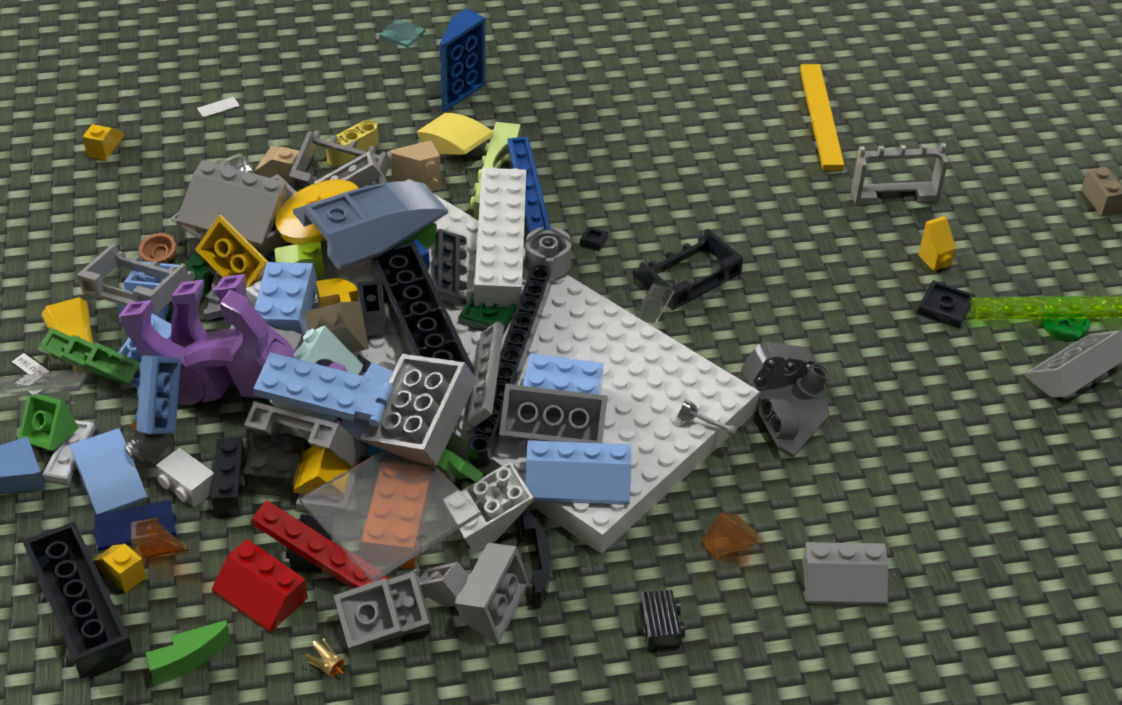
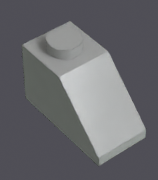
[419,562,468,607]

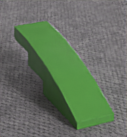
[39,327,140,385]
[425,449,483,482]

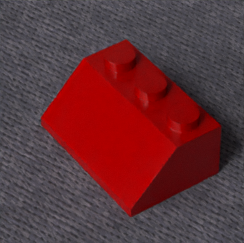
[211,539,308,633]

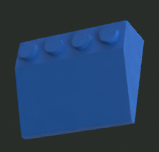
[440,8,486,112]

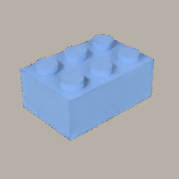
[255,262,319,336]
[522,353,604,395]

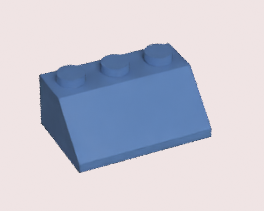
[135,355,181,434]

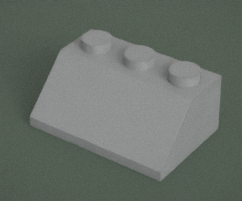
[802,542,888,606]
[455,543,530,644]

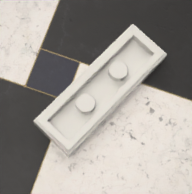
[43,420,96,484]

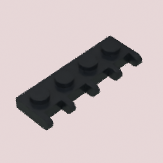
[434,229,467,306]

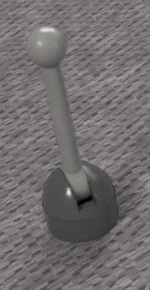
[677,399,737,435]

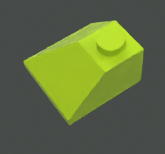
[274,242,324,279]

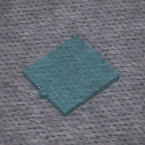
[379,19,426,48]

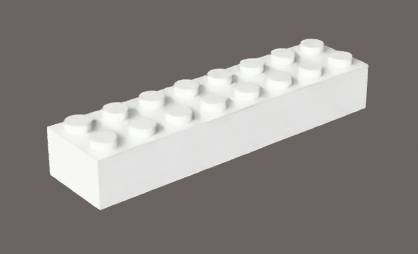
[474,167,526,307]

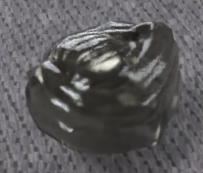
[125,433,175,469]

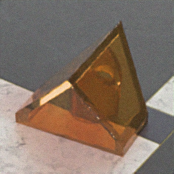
[701,512,759,560]
[131,517,189,559]

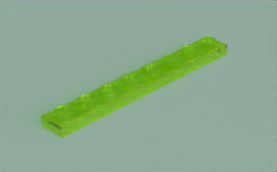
[970,295,1122,320]

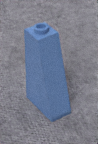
[0,437,45,494]

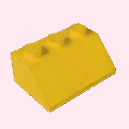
[195,215,268,288]

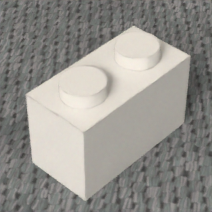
[156,448,214,507]

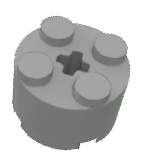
[525,227,572,281]

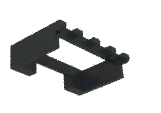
[633,229,743,310]

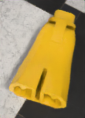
[42,297,94,371]

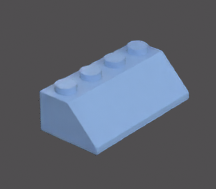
[526,440,631,505]

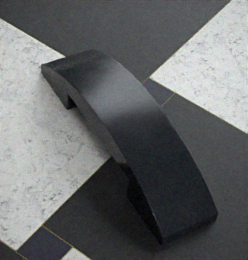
[521,508,550,609]

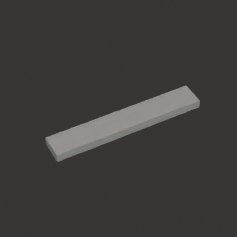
[468,321,504,427]

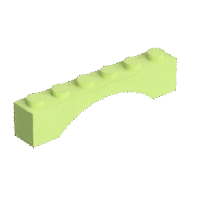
[470,122,520,219]

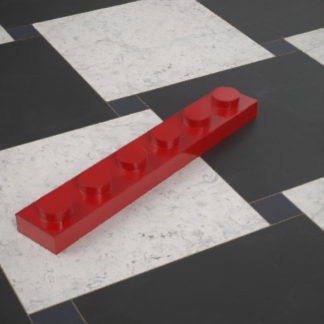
[250,500,390,589]

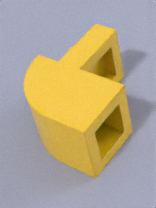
[316,278,359,308]

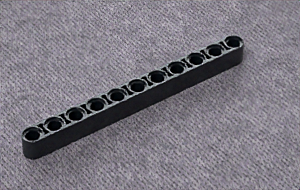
[468,265,551,468]

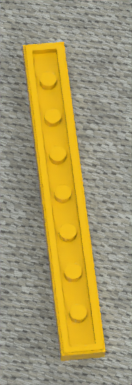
[800,64,844,171]

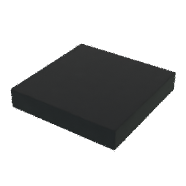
[917,280,976,328]

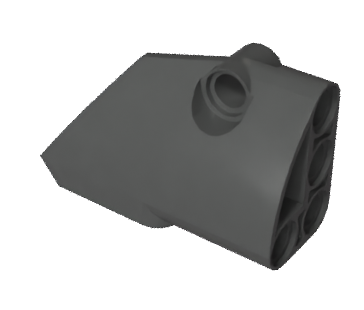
[741,342,830,457]

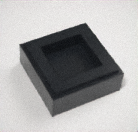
[580,226,609,251]

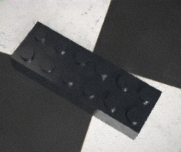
[22,521,134,680]

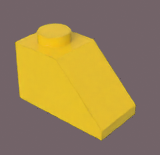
[83,124,125,161]
[918,216,956,271]
[93,544,146,593]

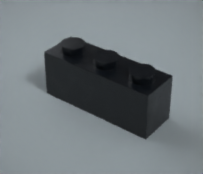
[211,438,246,518]

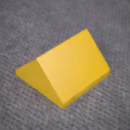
[294,446,353,499]

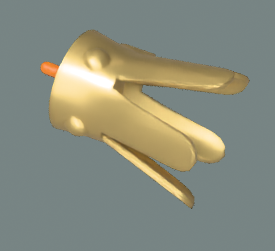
[304,638,345,677]

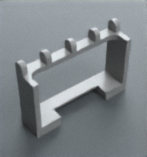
[289,131,391,188]
[851,143,948,205]
[77,244,195,315]
[244,402,368,469]

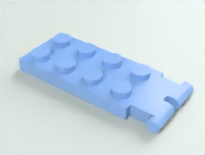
[253,352,393,427]

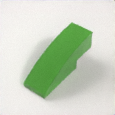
[146,620,231,686]

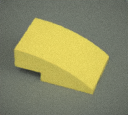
[417,113,494,154]

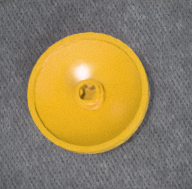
[275,179,358,244]

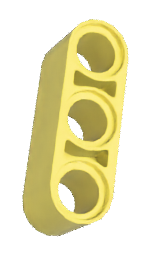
[326,120,379,166]

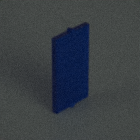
[93,500,177,551]

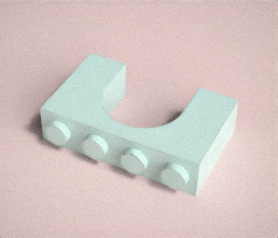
[270,325,363,439]

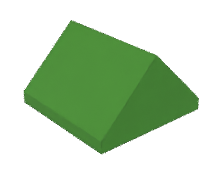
[17,391,79,450]

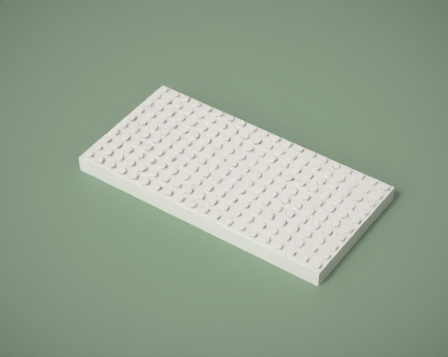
[246,179,760,554]

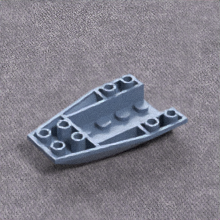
[293,181,448,270]

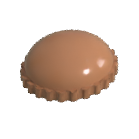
[138,233,178,264]

